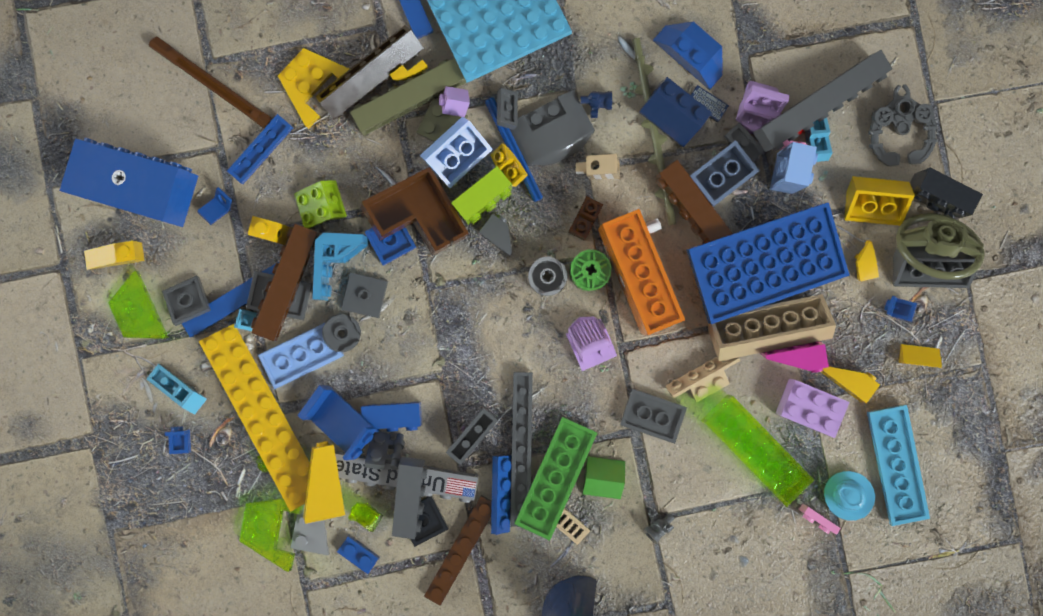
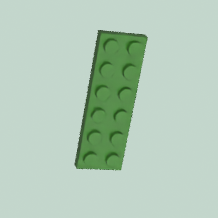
[514,417,597,541]

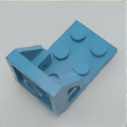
[312,233,369,301]

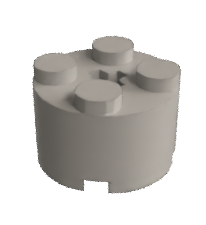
[528,257,567,296]

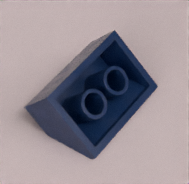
[639,77,712,147]

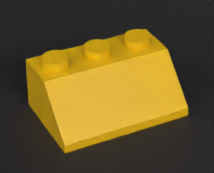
[844,176,915,226]

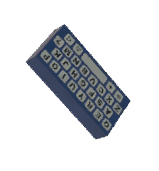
[691,85,729,123]

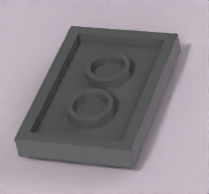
[246,271,313,321]
[620,389,687,444]

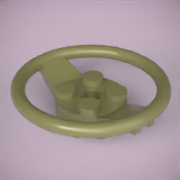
[896,213,985,280]

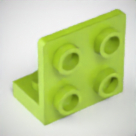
[294,180,347,229]

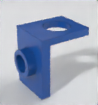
[197,187,232,225]

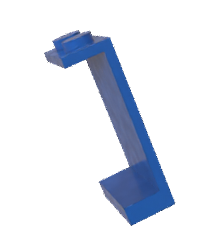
[297,385,377,460]

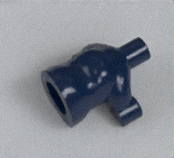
[580,91,612,118]

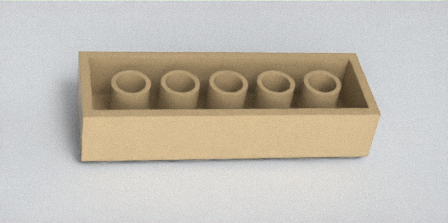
[708,294,836,361]

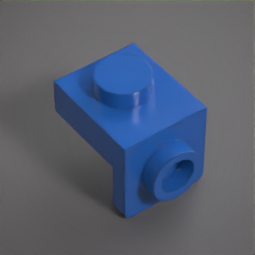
[884,295,917,323]
[165,426,191,454]

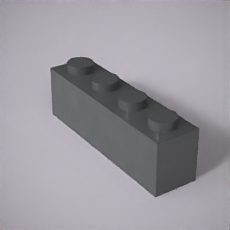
[392,457,428,539]

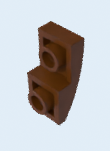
[568,196,604,241]

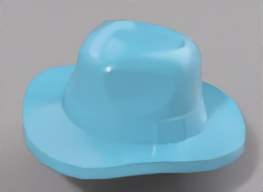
[824,471,875,521]

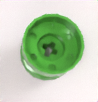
[569,249,612,291]

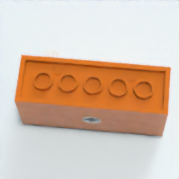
[598,209,685,335]

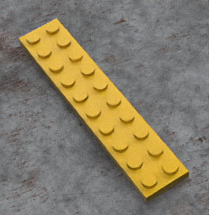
[199,324,310,512]

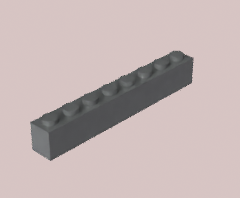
[753,50,893,152]

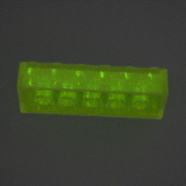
[701,394,814,507]

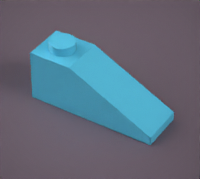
[147,364,207,415]

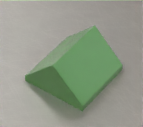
[582,456,625,499]

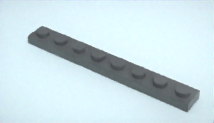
[511,372,533,527]

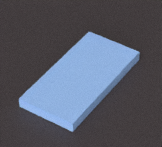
[258,322,344,389]

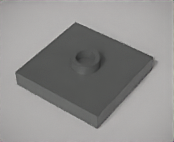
[341,272,388,318]
[162,275,211,326]

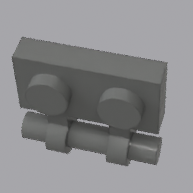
[365,432,405,470]

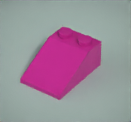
[759,341,829,373]

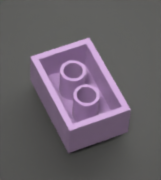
[775,379,850,438]

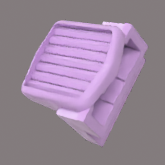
[736,81,789,134]
[566,317,617,371]

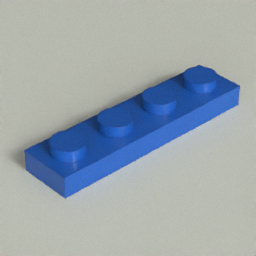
[227,114,293,185]
[491,455,511,535]

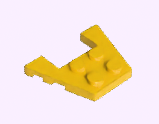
[278,48,349,129]

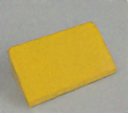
[899,344,942,368]

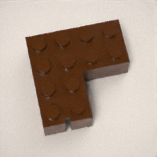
[360,167,469,256]

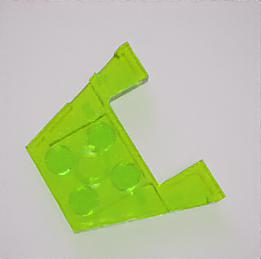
[239,498,304,572]

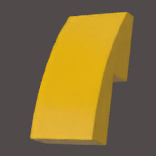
[490,143,528,187]

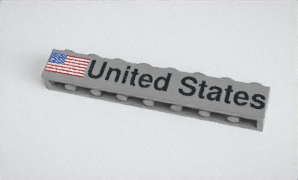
[335,450,479,503]

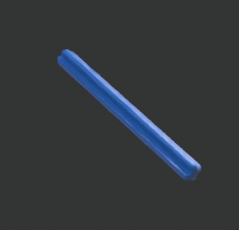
[485,97,543,202]

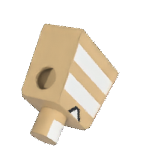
[576,154,620,179]

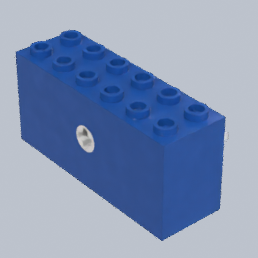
[59,137,198,227]

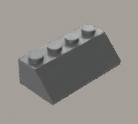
[893,246,978,288]

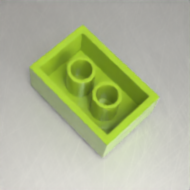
[452,166,512,225]

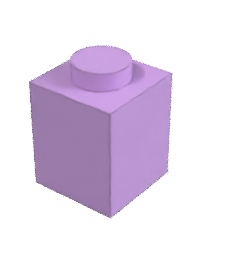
[439,86,470,117]

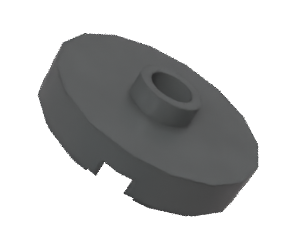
[322,314,361,353]

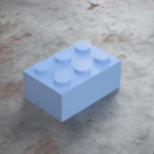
[420,117,493,188]
[770,142,818,194]

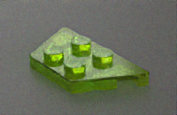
[108,271,169,339]

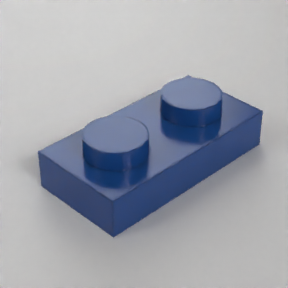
[337,535,380,574]

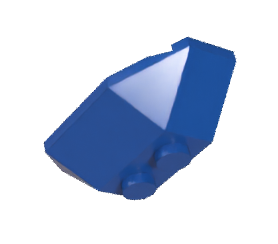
[653,21,723,90]

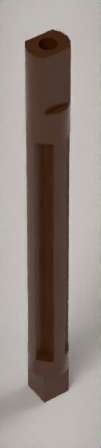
[149,36,273,128]

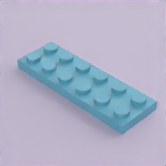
[867,405,930,526]

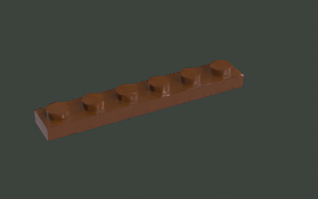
[424,495,492,606]

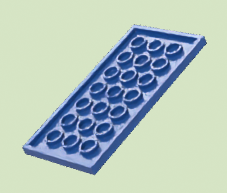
[686,202,850,324]

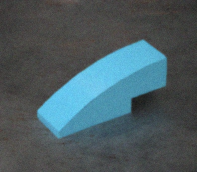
[805,118,833,162]

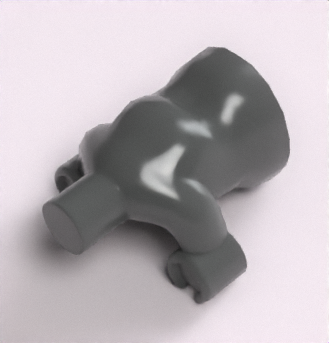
[643,509,675,544]

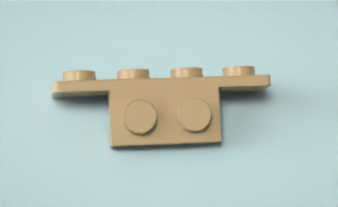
[665,357,740,403]

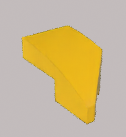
[390,60,428,81]
[854,240,879,282]

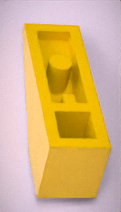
[84,241,145,270]
[821,367,880,403]

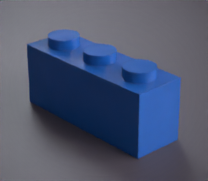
[361,402,422,433]

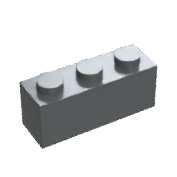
[446,406,499,465]

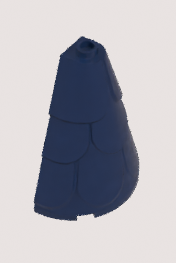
[542,575,597,616]

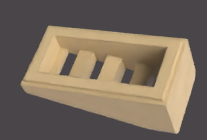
[556,507,590,545]

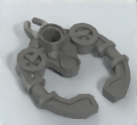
[868,84,938,166]

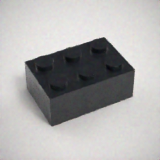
[910,167,983,219]

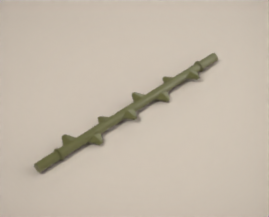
[632,38,676,226]

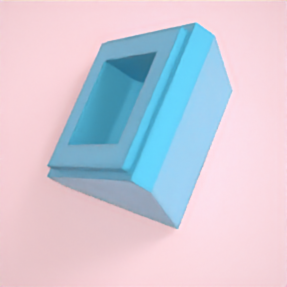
[234,308,257,331]

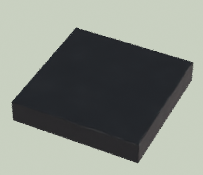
[411,495,449,547]

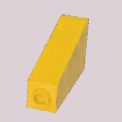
[303,441,345,524]

